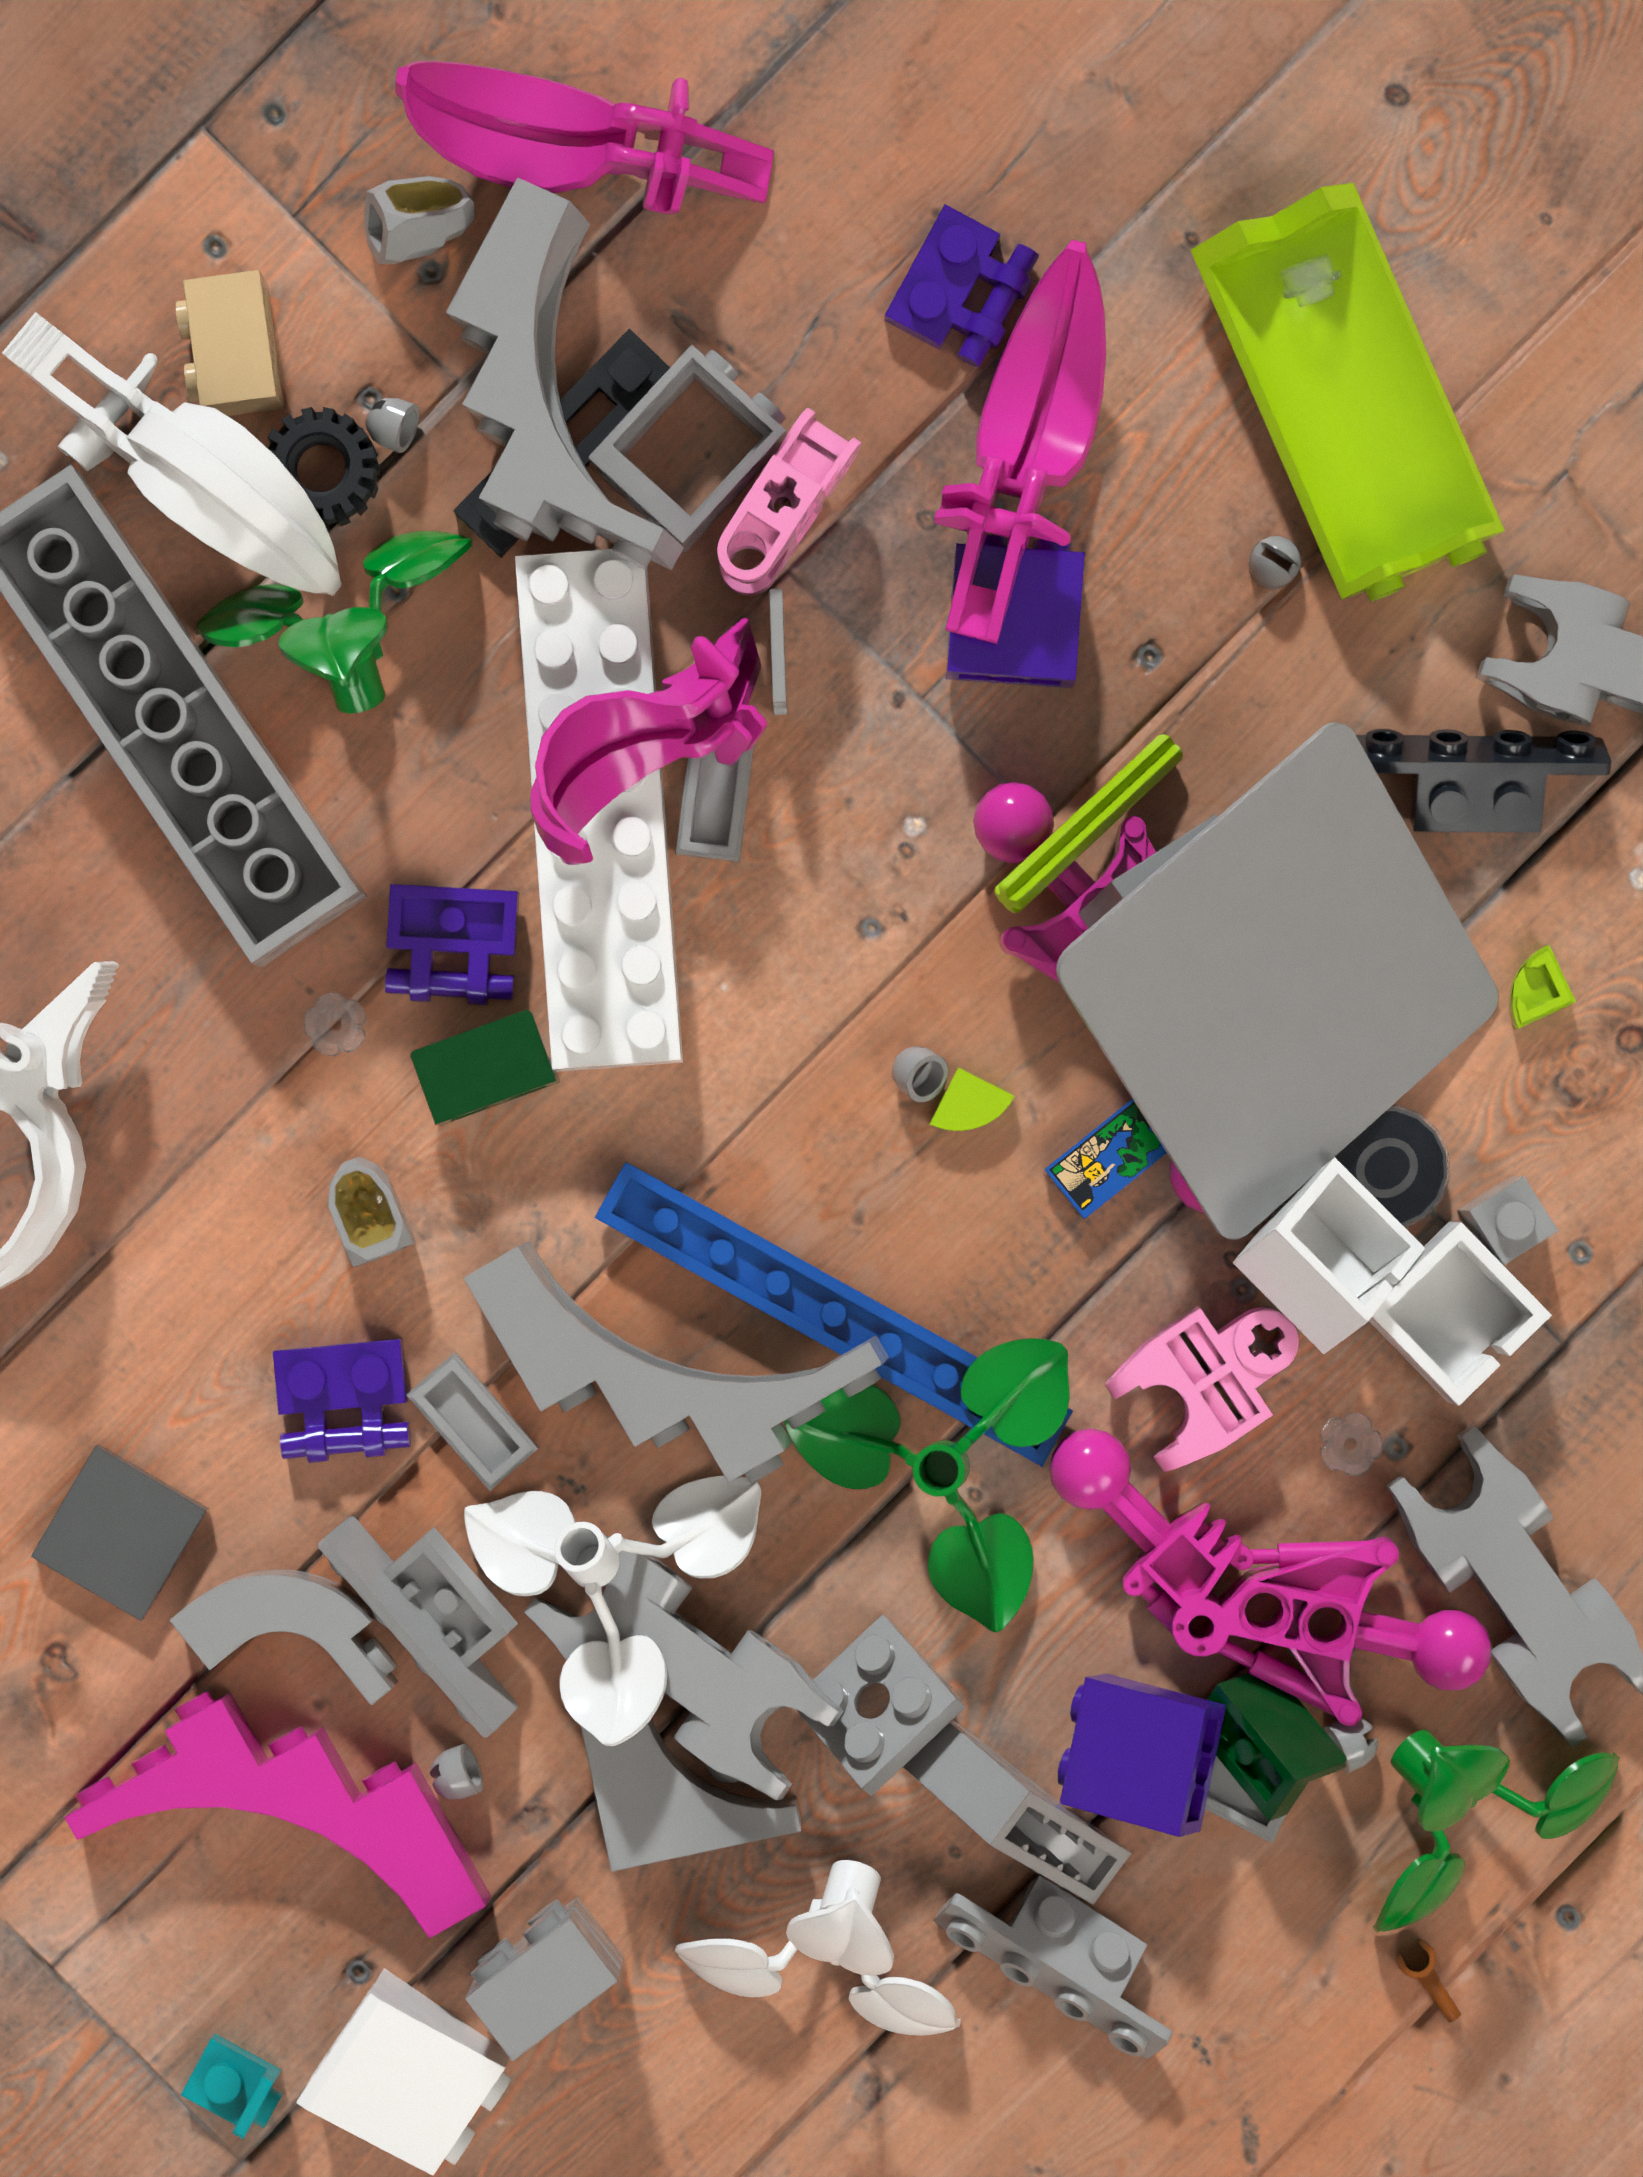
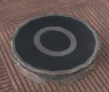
[1330,1105,1450,1228]

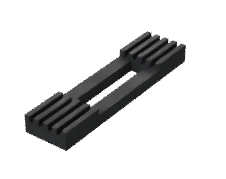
[453,328,670,558]

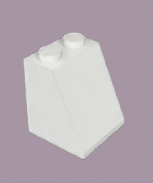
[296,1968,512,2176]

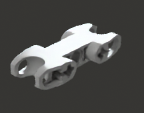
[1476,574,1643,725]
[1385,1425,1643,1748]
[524,1533,844,1800]

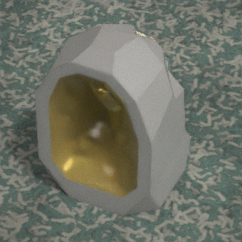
[363,176,475,264]
[328,1157,416,1267]

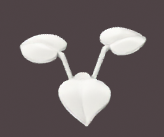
[464,1476,761,1746]
[674,1860,961,2036]

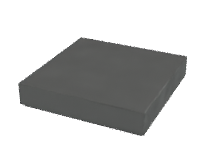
[31,1444,209,1621]

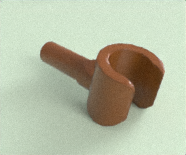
[1396,1939,1461,2022]

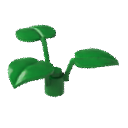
[194,531,473,714]
[784,1338,1070,1632]
[1373,1730,1620,1933]

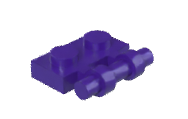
[884,204,1039,368]
[385,884,520,1005]
[273,1338,411,1463]

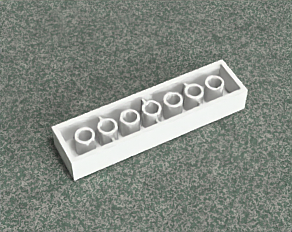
[515,549,683,1072]

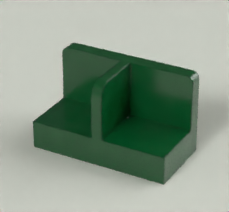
[411,1010,560,1126]
[1207,1673,1347,1821]

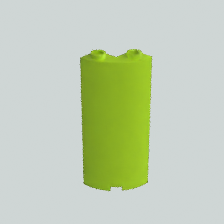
[1190,182,1505,602]

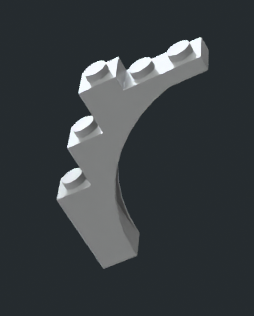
[446,177,684,570]
[464,1241,889,1484]

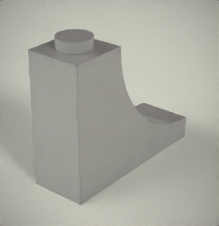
[581,1718,802,1872]
[903,1720,1131,1905]

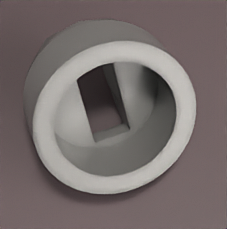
[365,398,419,453]
[1248,536,1301,589]
[892,1046,949,1102]
[1324,1718,1379,1774]
[430,1744,483,1800]

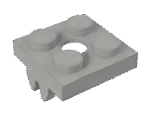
[797,1614,965,1796]

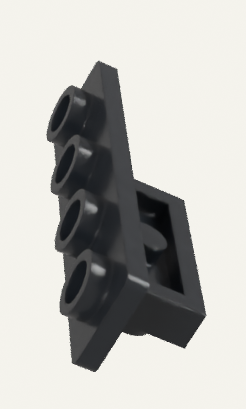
[1356,729,1611,833]

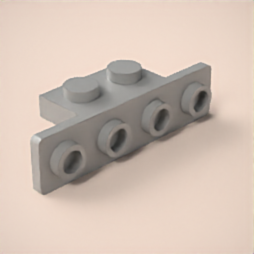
[318,1516,518,1738]
[934,1875,1173,2059]

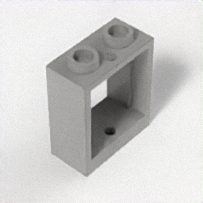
[588,345,787,553]

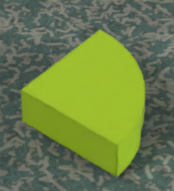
[1509,945,1576,1030]
[929,1067,1015,1131]

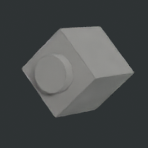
[1457,1176,1559,1265]

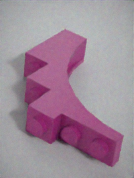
[65,1690,491,1939]

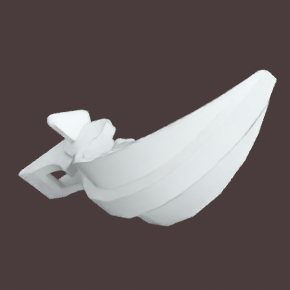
[2,312,342,596]
[0,961,119,1290]

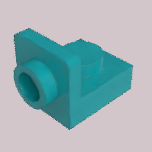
[181,2033,283,2139]

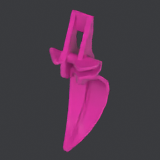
[395,61,774,214]
[934,240,1107,644]
[531,618,767,865]

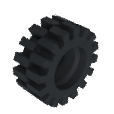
[267,407,381,529]

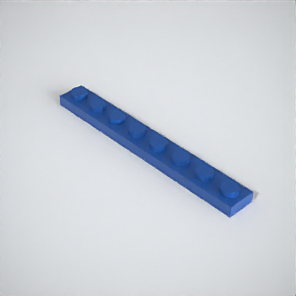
[594,1162,1073,1467]

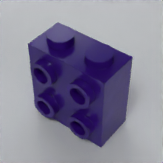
[945,535,1085,688]
[1058,1674,1226,1837]

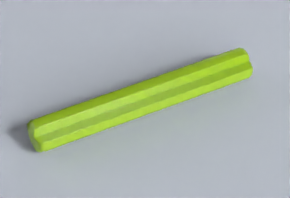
[995,734,1183,913]

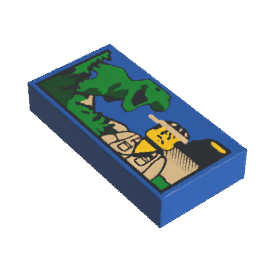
[1044,1098,1167,1219]

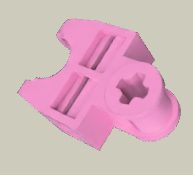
[717,408,862,596]
[1105,1306,1299,1472]

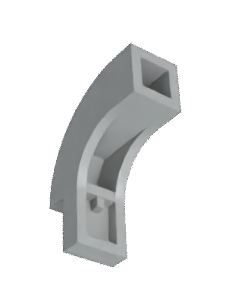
[169,1569,398,1705]

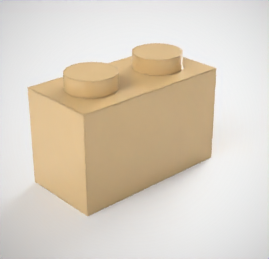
[176,270,285,416]

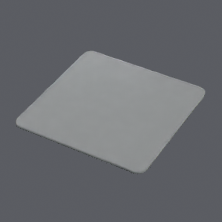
[1056,722,1499,1240]

